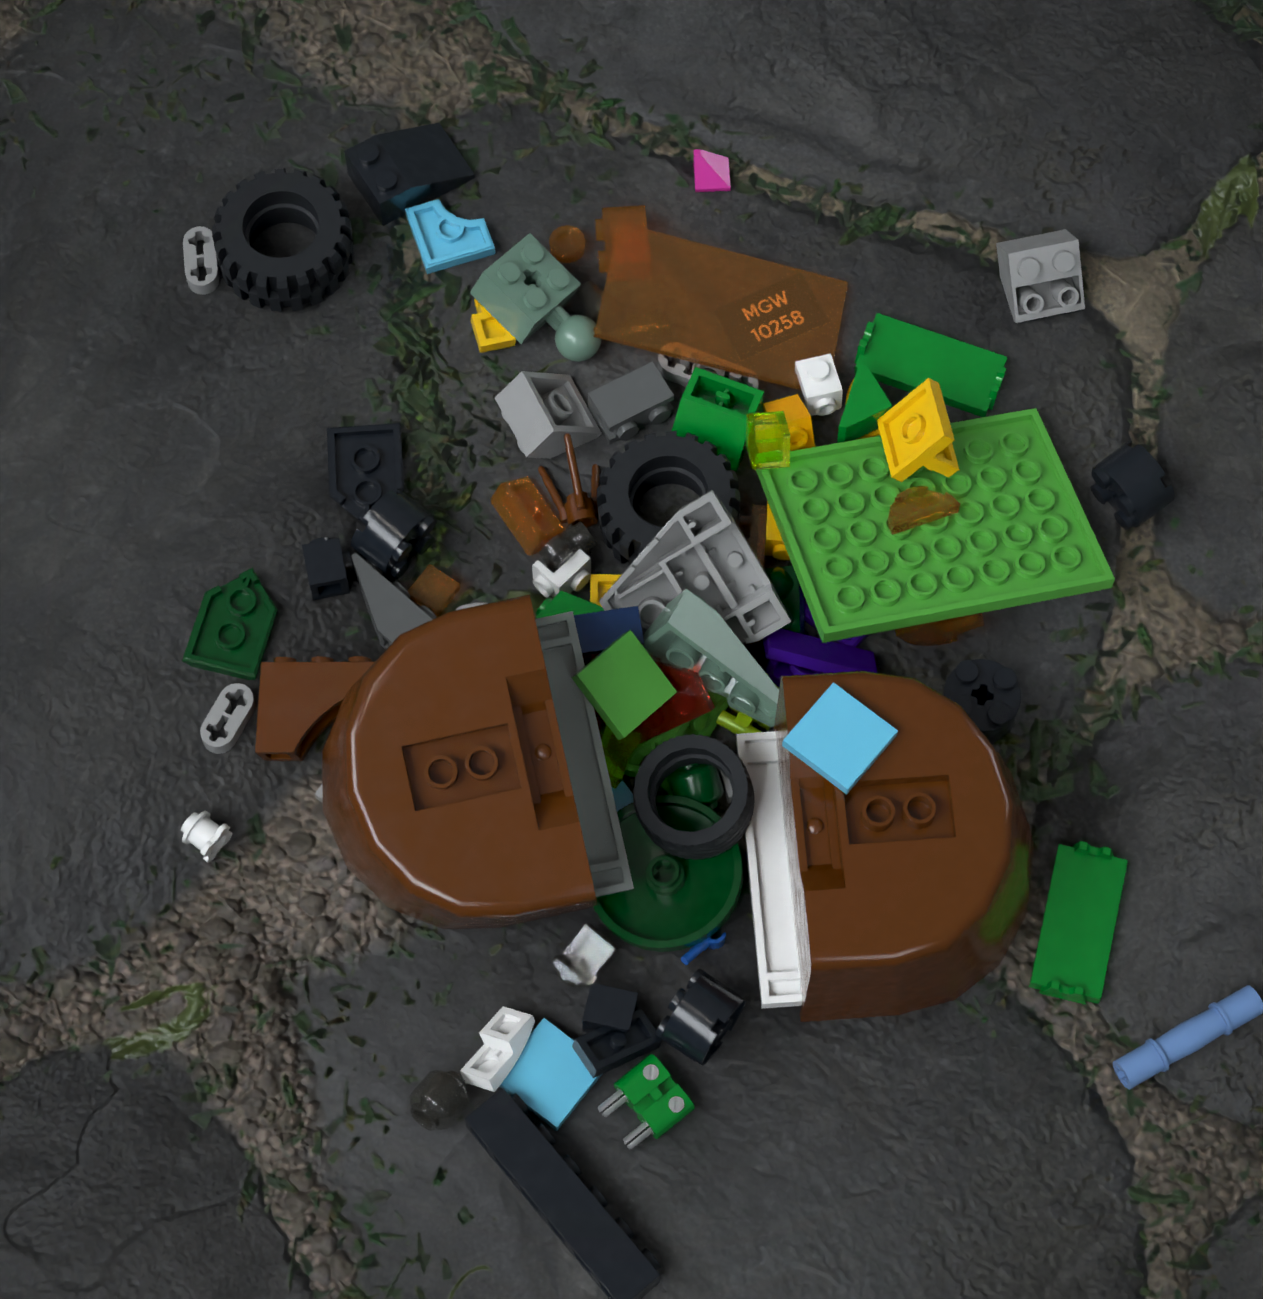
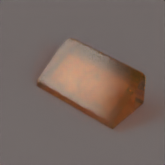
[490,476,568,556]

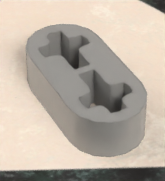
[183,226,220,295]
[200,683,256,754]

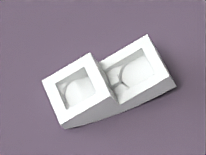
[460,1006,535,1092]

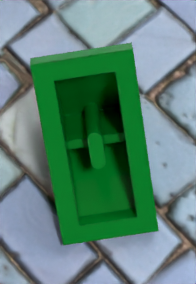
[837,363,892,443]

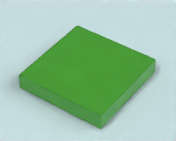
[571,630,677,740]

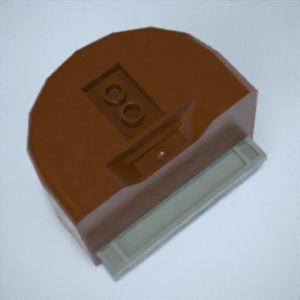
[322,594,634,929]

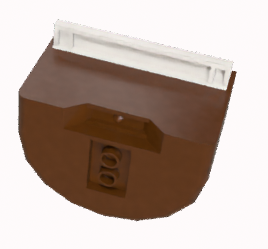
[736,671,1033,1022]

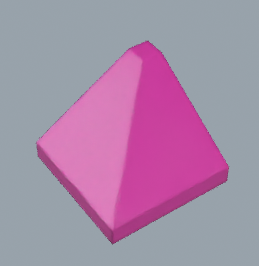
[693,149,731,192]

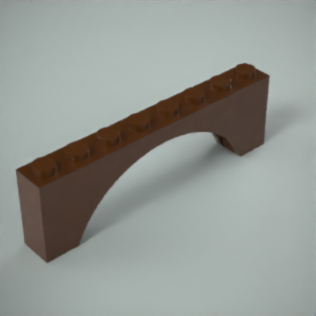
[255,656,374,761]

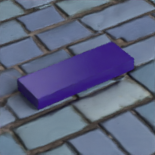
[763,628,877,673]

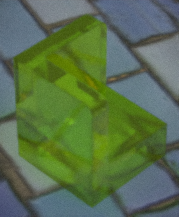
[746,411,790,470]
[599,723,642,789]

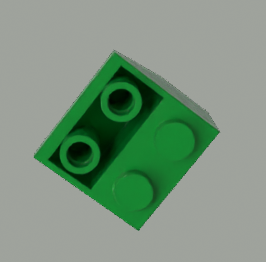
[672,367,764,472]

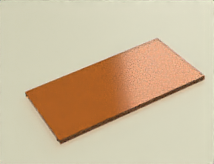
[593,222,848,390]

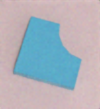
[405,199,495,274]

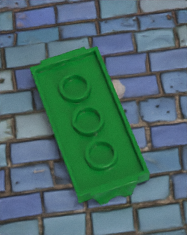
[854,313,1008,417]
[1029,841,1128,1005]

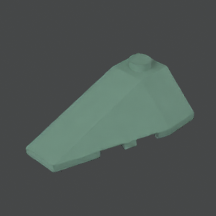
[643,589,779,727]

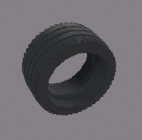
[633,734,755,860]

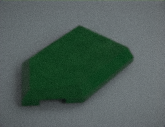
[182,568,278,681]

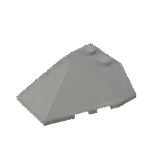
[599,490,791,644]

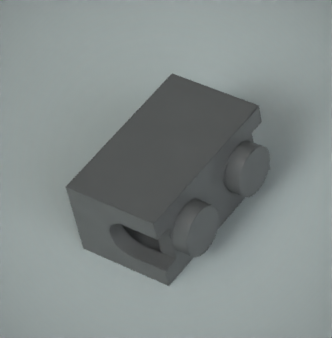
[588,361,674,444]

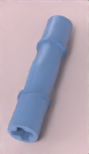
[1113,985,1263,1090]

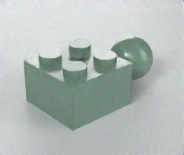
[470,233,601,362]

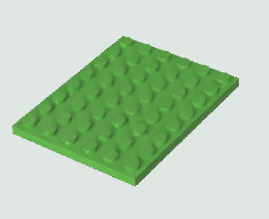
[754,408,1115,643]

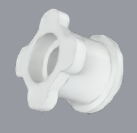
[181,811,232,863]

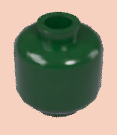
[668,763,724,809]

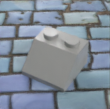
[495,371,602,459]

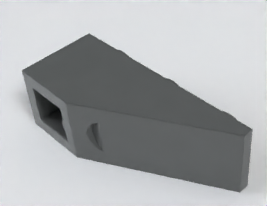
[351,552,437,649]

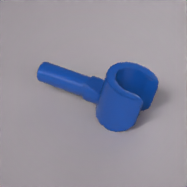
[681,932,726,965]

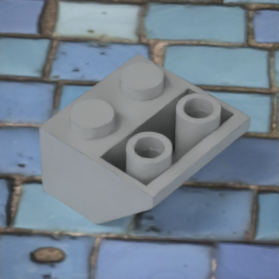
[996,229,1085,323]

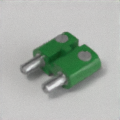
[598,1054,695,1149]

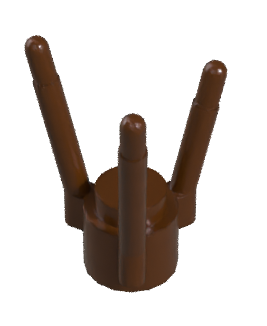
[538,433,599,529]

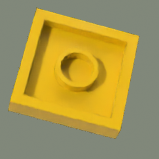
[877,378,960,482]

